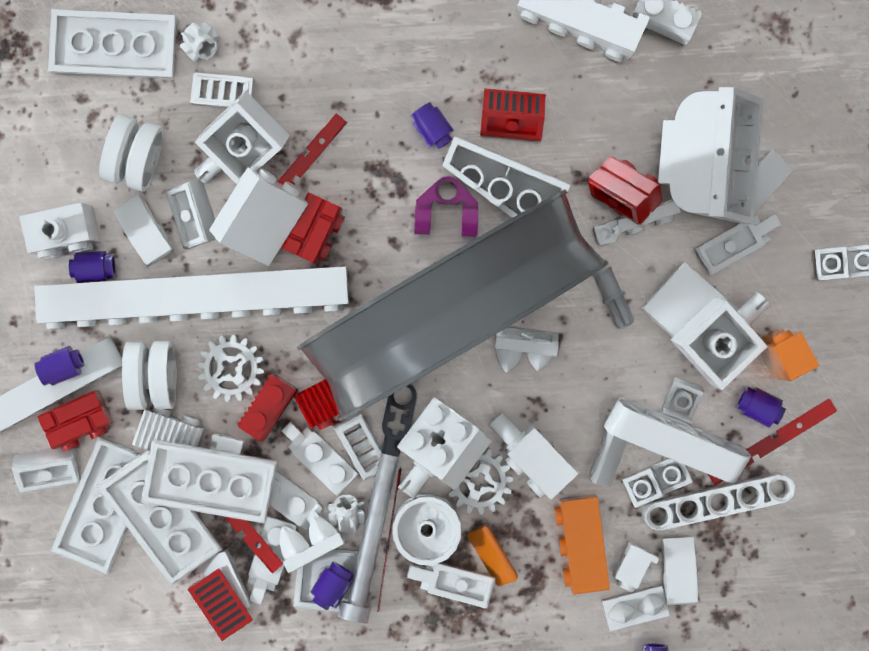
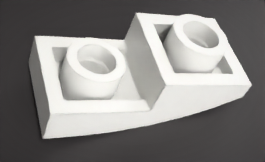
[113,195,174,267]
[815,245,869,281]
[660,377,704,426]
[623,458,694,508]
[661,537,698,605]

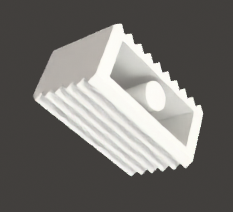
[631,0,702,45]
[132,406,206,450]

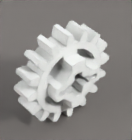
[197,335,265,402]
[448,448,513,515]

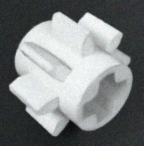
[180,22,220,62]
[328,495,366,533]

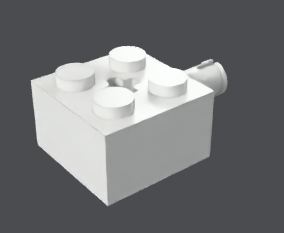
[194,91,290,184]
[19,202,101,260]
[670,292,770,390]
[397,397,492,499]
[489,412,578,500]

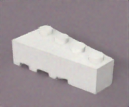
[516,0,650,62]
[442,136,570,218]

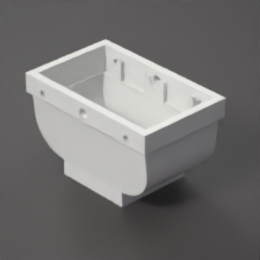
[658,87,763,224]

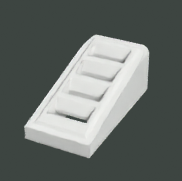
[190,72,256,108]
[332,412,381,481]

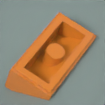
[467,523,518,586]

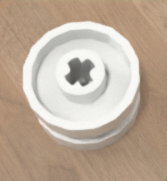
[99,114,164,192]
[122,341,177,410]
[393,493,461,565]

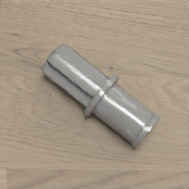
[593,267,634,329]

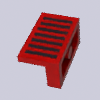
[480,88,546,141]
[187,568,253,641]

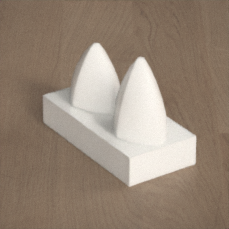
[495,326,559,373]
[280,516,345,573]
[601,584,670,631]

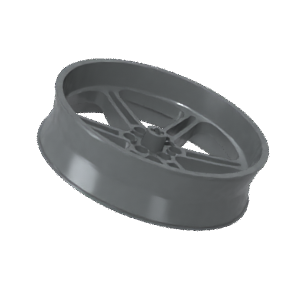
[297,189,609,421]

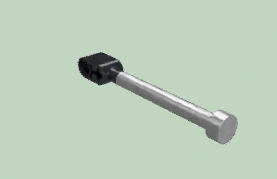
[338,384,418,624]

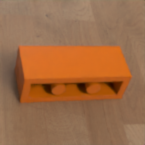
[761,329,820,381]
[554,494,610,595]

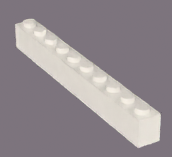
[34,267,350,329]

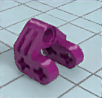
[414,176,479,237]

